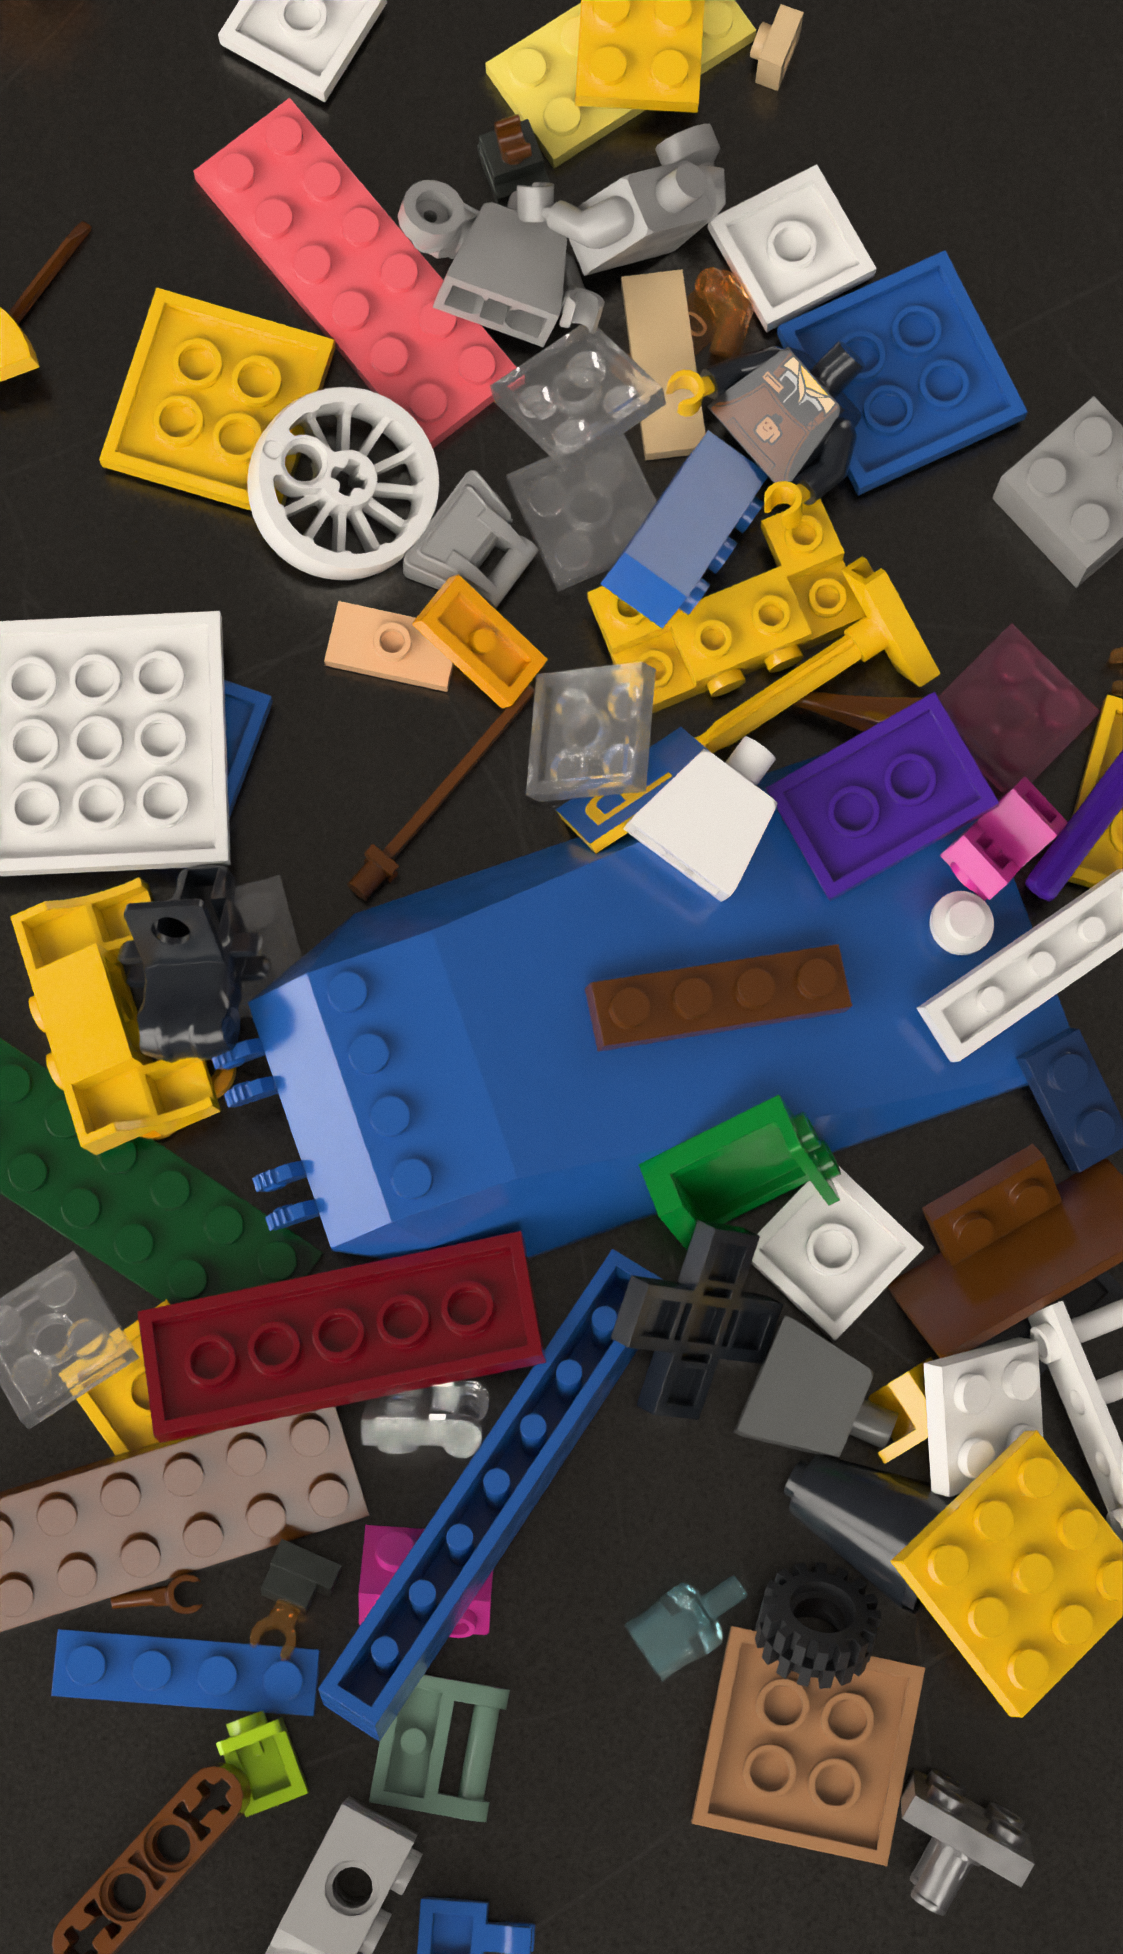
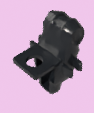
[117,865,271,1063]

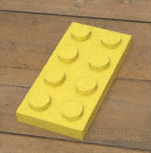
[486,0,757,169]

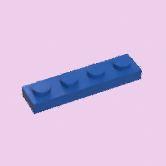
[51,1629,321,1716]

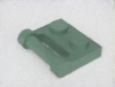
[369,1674,510,1822]

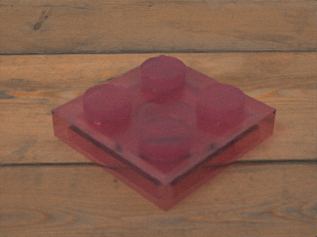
[938,623,1100,794]

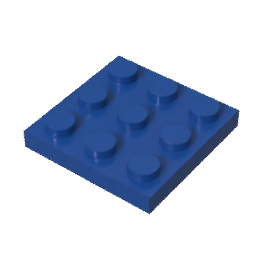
[777,250,1028,496]

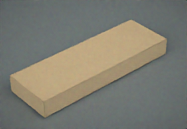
[621,269,706,461]

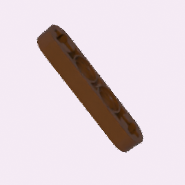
[52,1762,251,1954]

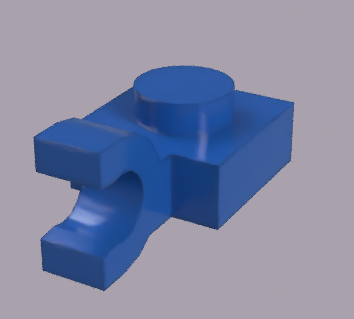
[417,1897,536,1954]

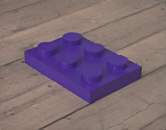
[766,692,999,902]

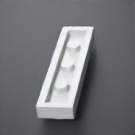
[917,868,1123,1062]

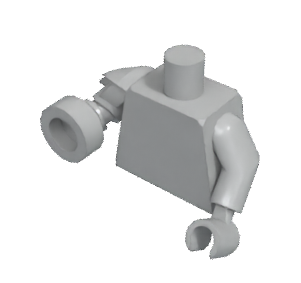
[517,124,726,276]
[398,180,605,347]

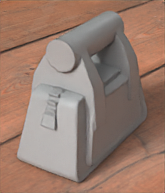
[403,470,539,609]

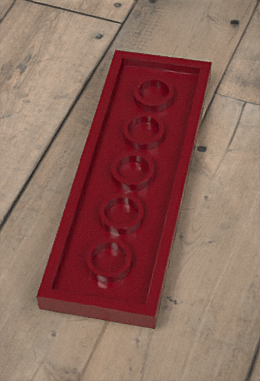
[137,1231,546,1443]

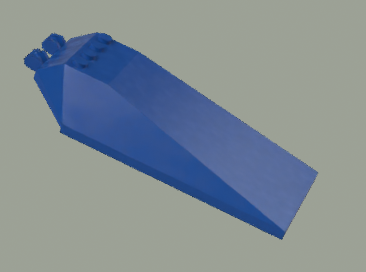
[212,710,1070,1260]

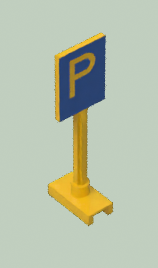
[556,556,941,854]

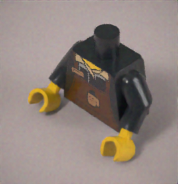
[666,341,865,529]

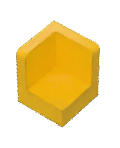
[868,1357,933,1464]

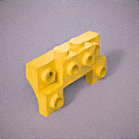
[587,499,866,720]
[10,877,221,1155]

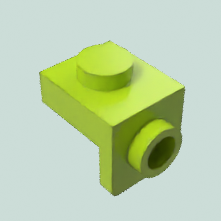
[216,1710,310,1817]

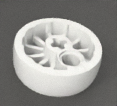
[247,387,439,580]

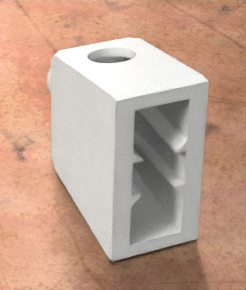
[623,736,778,902]

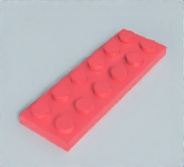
[193,98,521,448]

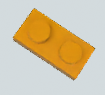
[412,574,548,708]

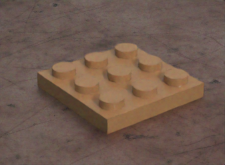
[691,1626,925,1866]

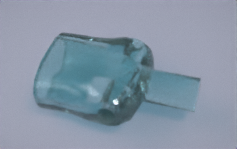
[624,1575,748,1682]

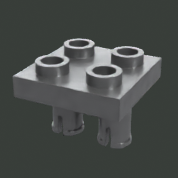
[901,1768,1035,1916]

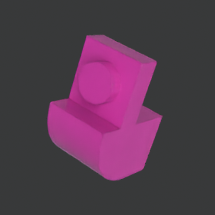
[940,776,1068,901]

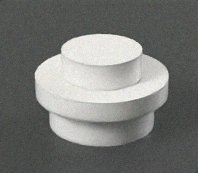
[930,891,994,955]

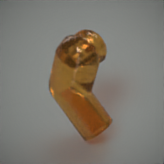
[695,267,753,359]

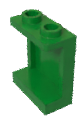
[638,1095,841,1250]

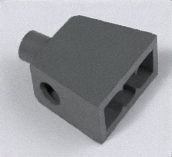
[733,1316,899,1458]

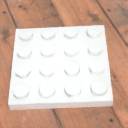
[0,611,231,876]

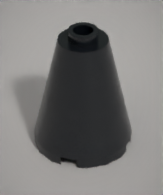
[784,1454,959,1615]

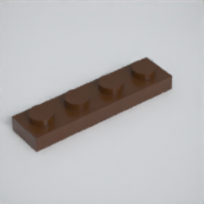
[585,944,852,1052]

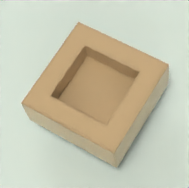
[750,4,804,91]

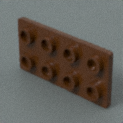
[888,1143,1123,1358]

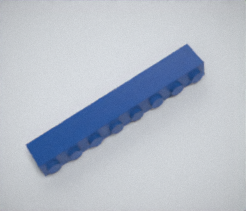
[318,1249,663,1742]

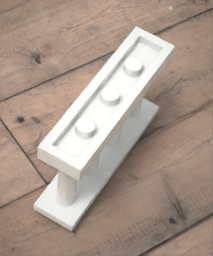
[1028,1299,1123,1543]

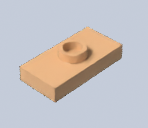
[324,601,454,692]

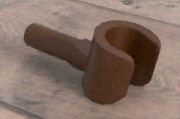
[111,1574,203,1614]

